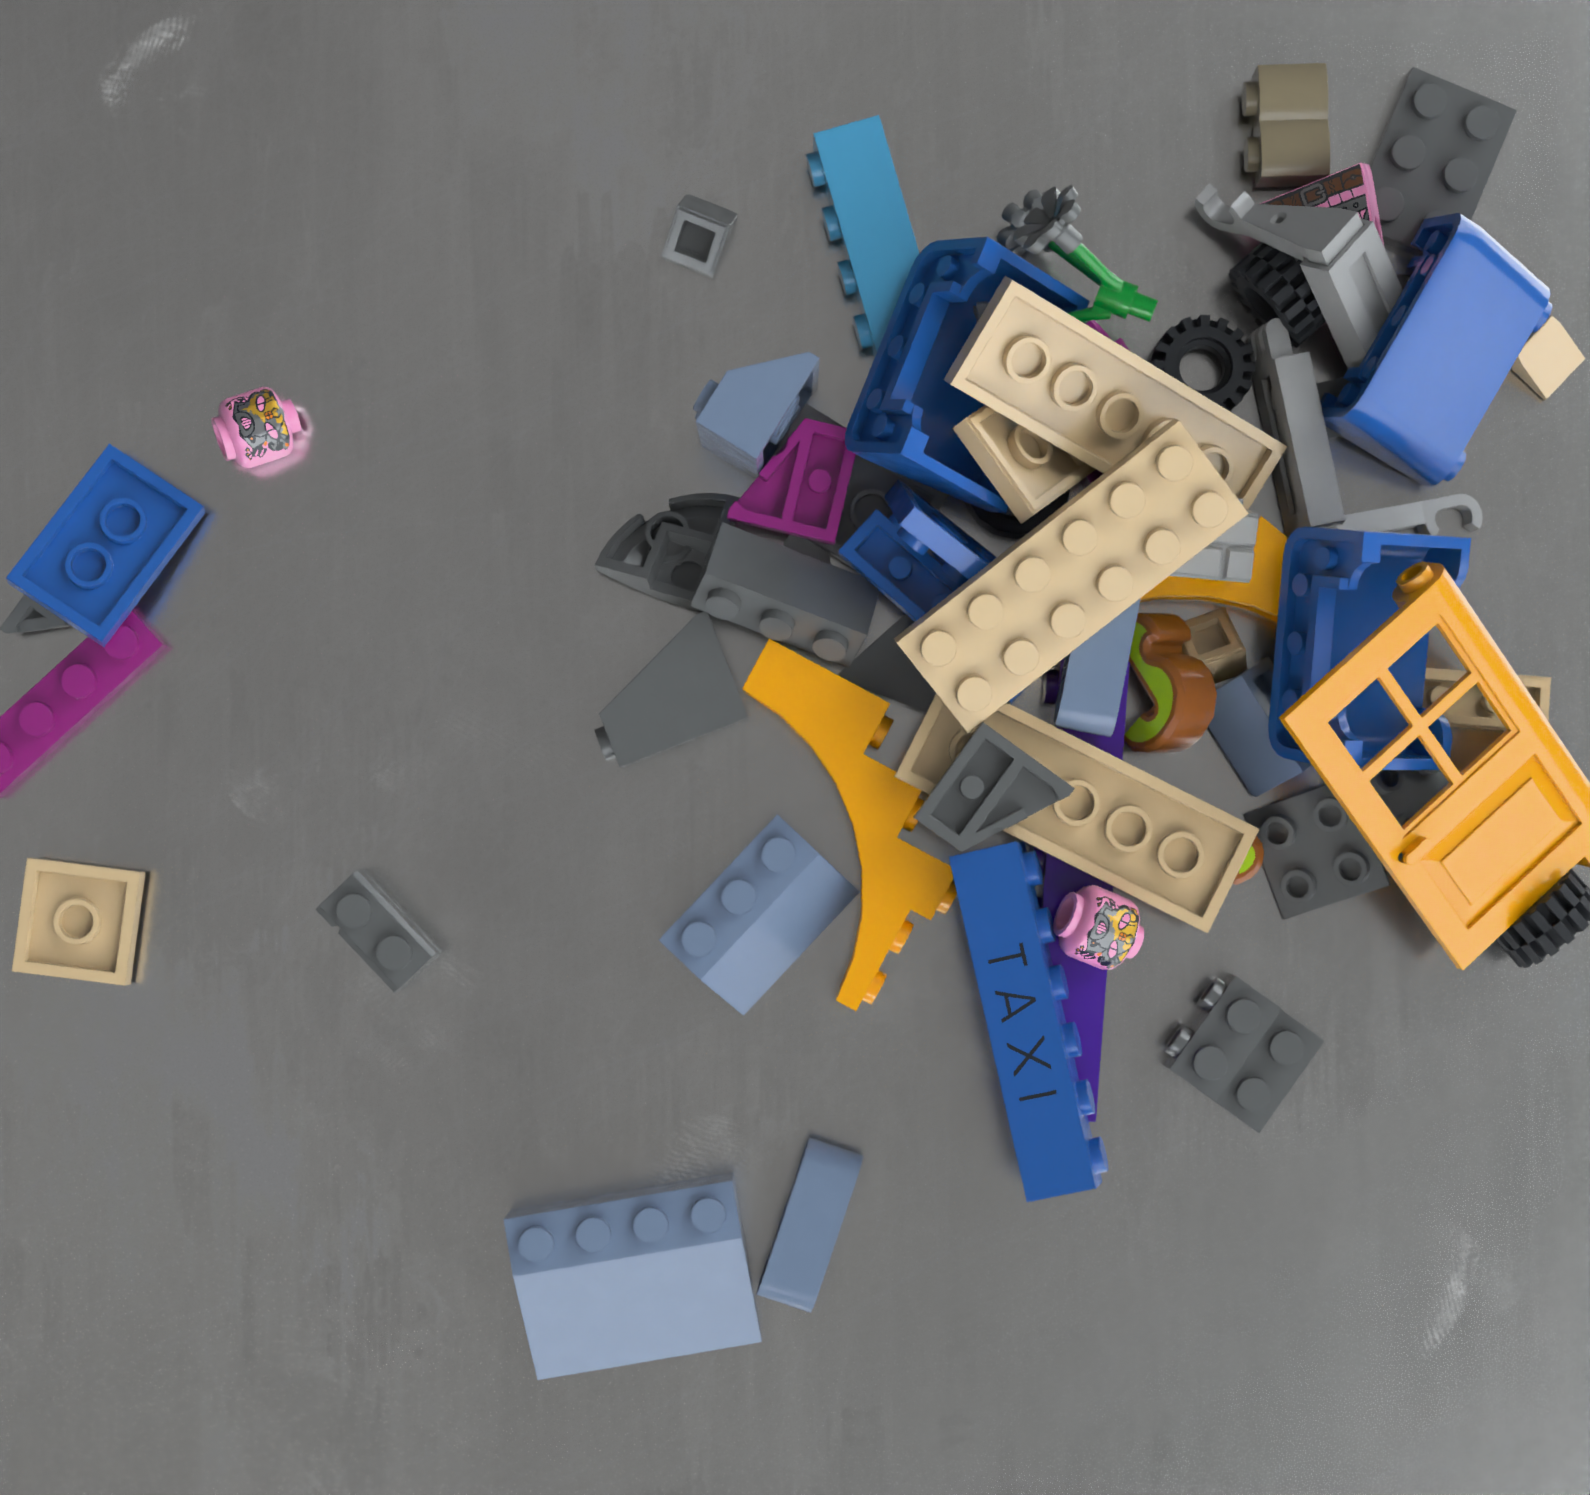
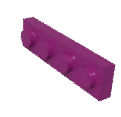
[0,609,168,798]

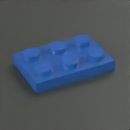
[6,444,205,647]
[884,479,997,586]

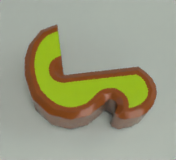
[1124,613,1217,753]

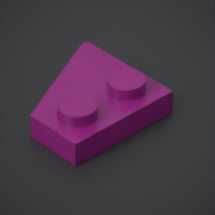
[727,418,856,545]

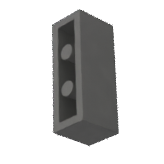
[690,522,879,667]

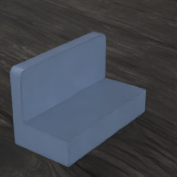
[1208,656,1312,797]

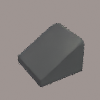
[661,194,738,276]

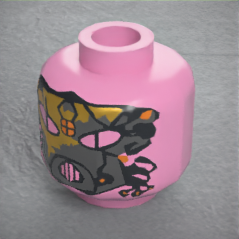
[211,387,301,469]
[1053,885,1144,970]

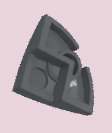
[595,493,739,613]

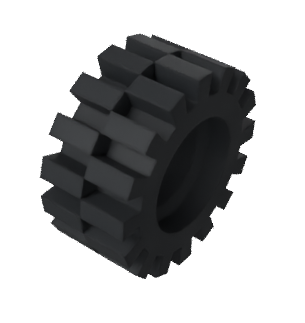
[1228,242,1326,348]
[1149,315,1256,411]
[1496,869,1590,968]

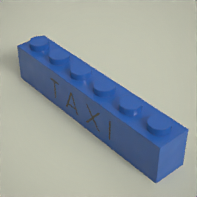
[949,841,1108,1202]

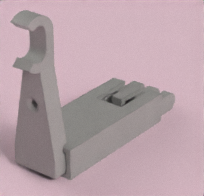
[1195,183,1403,368]
[1247,318,1483,537]

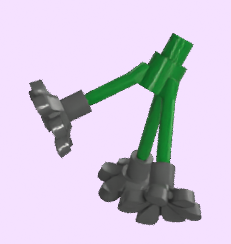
[973,185,1158,324]

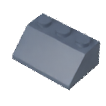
[693,352,820,479]
[659,814,860,1016]

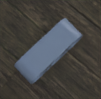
[1053,598,1141,737]
[756,1137,863,1313]

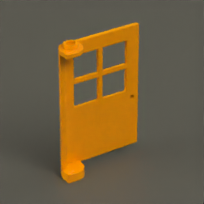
[1278,562,1590,970]

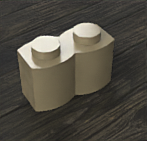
[1242,63,1330,187]

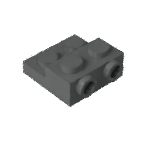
[1164,973,1325,1133]

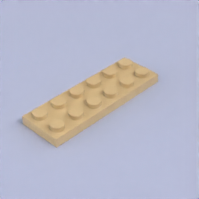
[943,276,1288,510]
[894,418,1249,733]
[894,694,1259,933]

